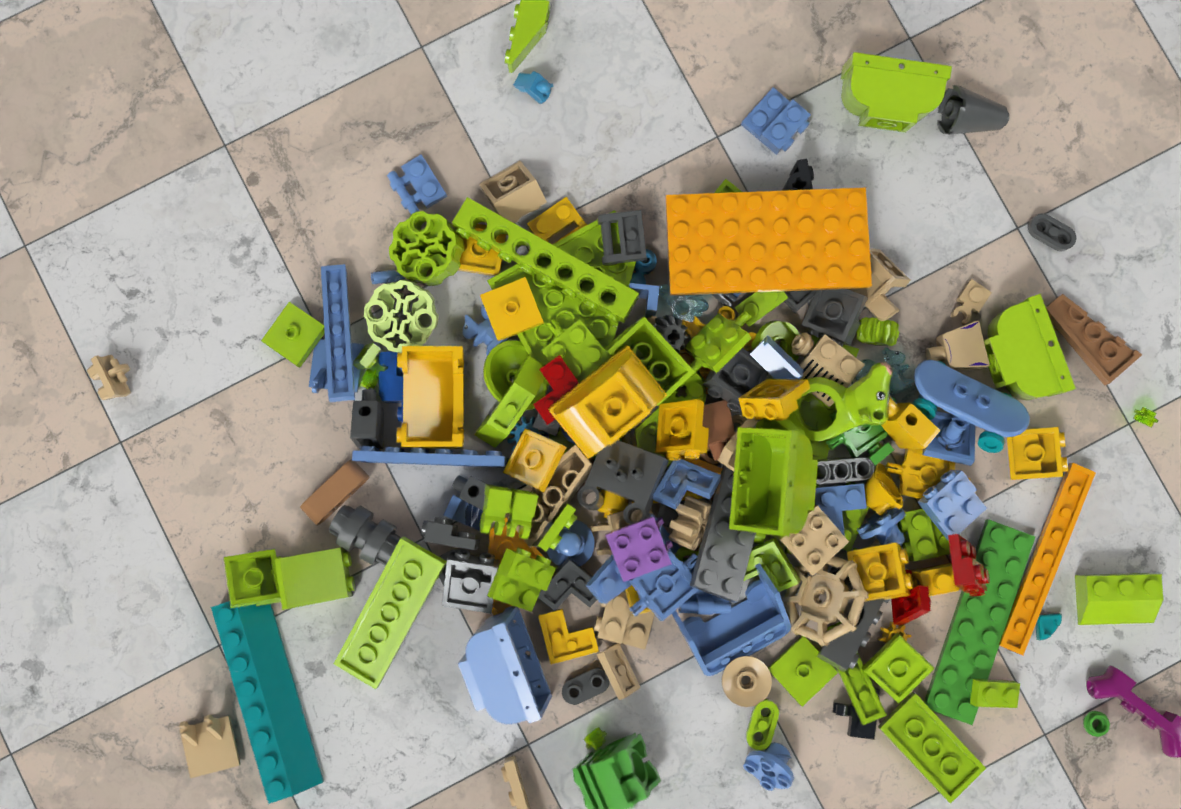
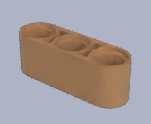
[300,459,370,526]

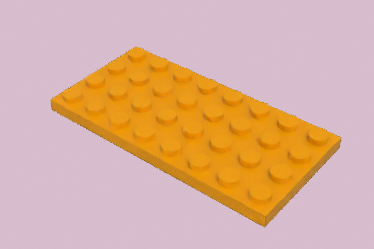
[666,187,872,295]

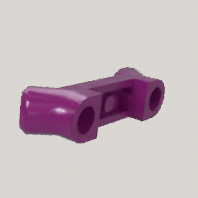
[1086,665,1181,758]

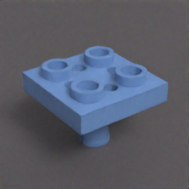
[922,411,975,466]

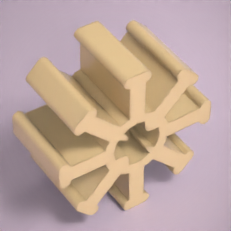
[669,496,711,552]

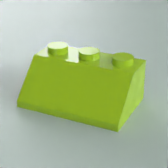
[605,317,695,406]
[1075,573,1164,625]

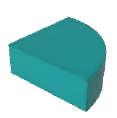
[1035,613,1062,640]

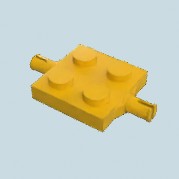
[885,449,970,499]

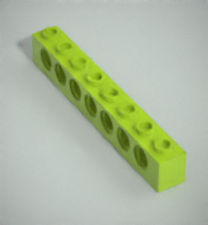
[452,197,639,323]

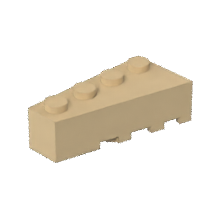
[505,445,594,548]

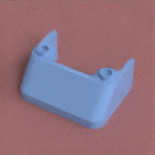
[672,563,791,676]

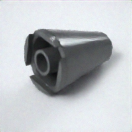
[937,85,1010,135]

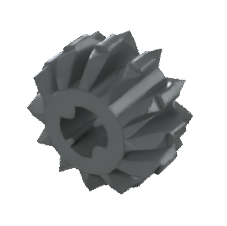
[652,315,689,354]

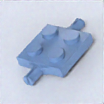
[629,549,699,621]

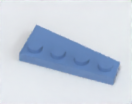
[585,513,680,604]

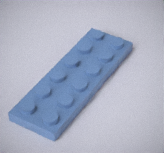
[352,446,508,468]

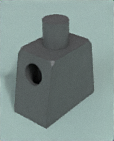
[350,389,384,449]
[452,475,488,510]

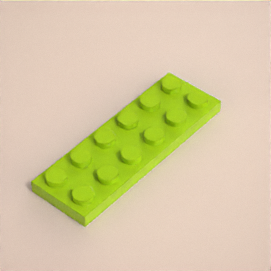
[334,536,447,690]

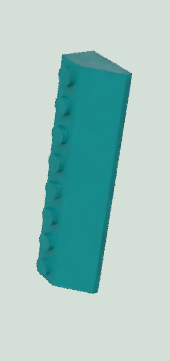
[211,601,324,804]

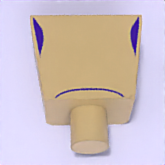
[926,321,990,370]

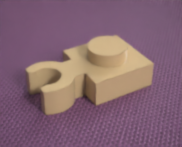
[950,279,992,325]

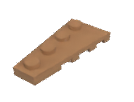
[1046,294,1142,386]

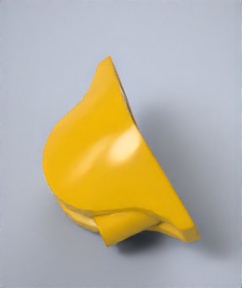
[864,462,903,516]

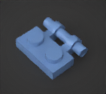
[387,154,447,215]

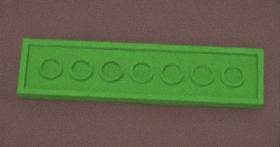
[924,519,1035,726]

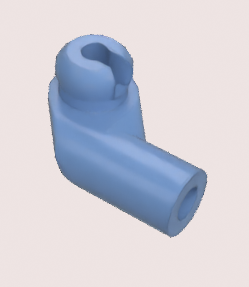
[371,270,406,291]

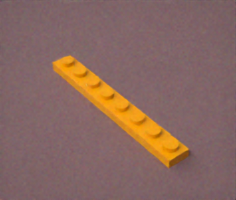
[999,463,1096,656]

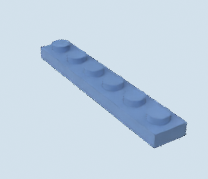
[321,264,355,402]

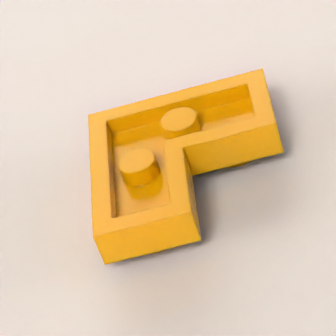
[538,609,599,665]

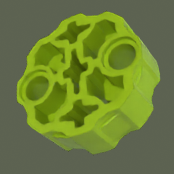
[389,211,464,286]

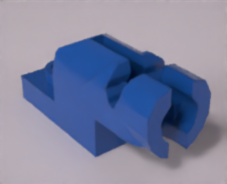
[379,352,403,425]

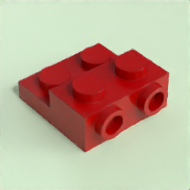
[948,534,990,596]

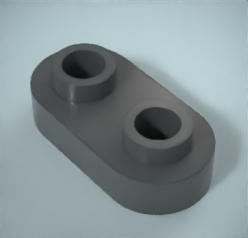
[1028,214,1077,252]
[562,668,609,705]

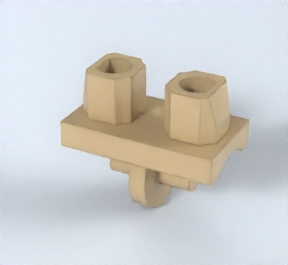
[87,355,131,400]

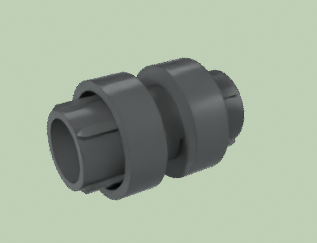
[329,505,402,566]

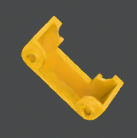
[397,346,464,449]

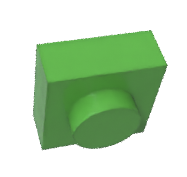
[865,442,894,466]

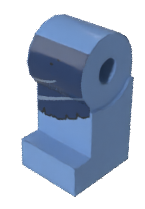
[444,495,486,534]

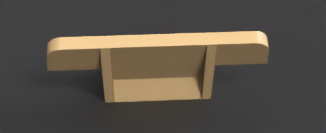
[849,248,911,321]

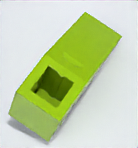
[505,0,550,73]

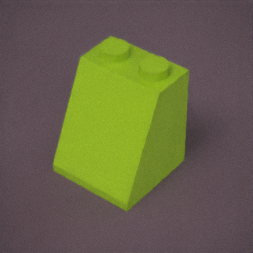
[274,548,355,610]

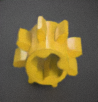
[878,621,911,643]

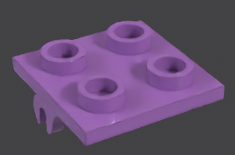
[605,516,673,582]

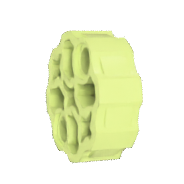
[364,279,439,353]

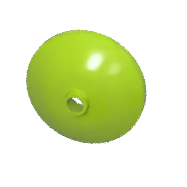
[483,340,547,411]

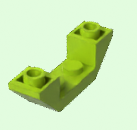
[475,355,545,448]

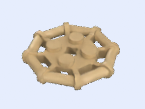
[782,556,868,646]

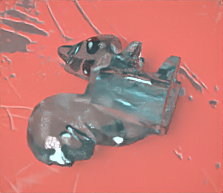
[659,284,709,322]
[855,347,915,397]

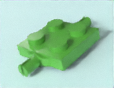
[826,397,897,457]

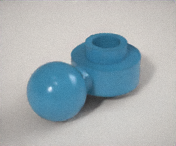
[630,249,657,285]

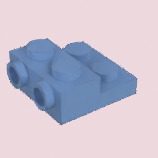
[741,87,811,155]
[918,470,987,540]

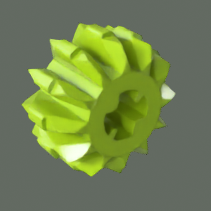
[856,317,899,347]

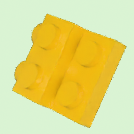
[739,379,810,421]
[656,399,709,461]
[1007,427,1068,480]
[847,542,913,601]

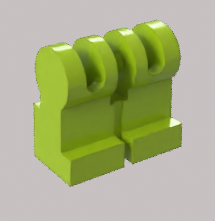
[480,484,538,539]

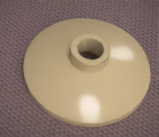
[722,656,772,707]

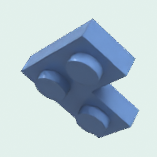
[653,459,721,509]
[814,484,867,536]

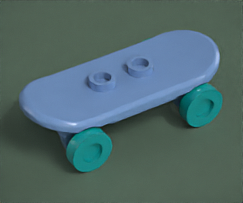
[912,360,1030,453]

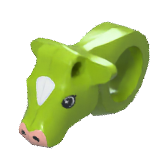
[789,362,893,441]

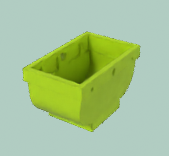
[840,52,952,133]
[984,294,1076,400]
[729,427,818,536]

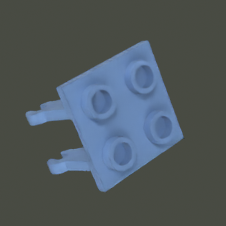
[309,339,364,393]

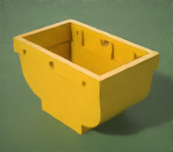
[548,345,667,459]

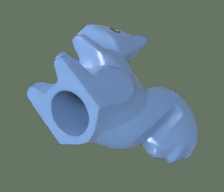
[463,304,508,355]

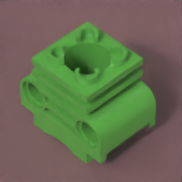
[572,733,661,809]

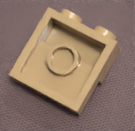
[594,591,655,650]

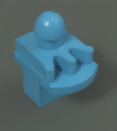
[513,71,553,104]

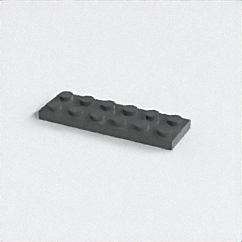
[690,465,756,603]

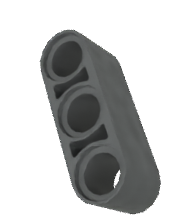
[816,457,874,484]

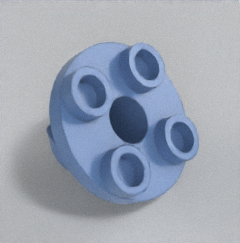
[857,508,906,545]
[546,520,595,566]
[743,743,794,791]

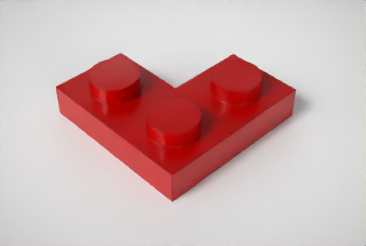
[533,355,579,425]
[891,569,931,626]

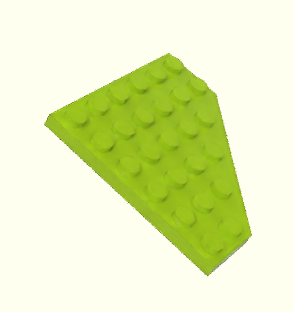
[487,210,636,389]

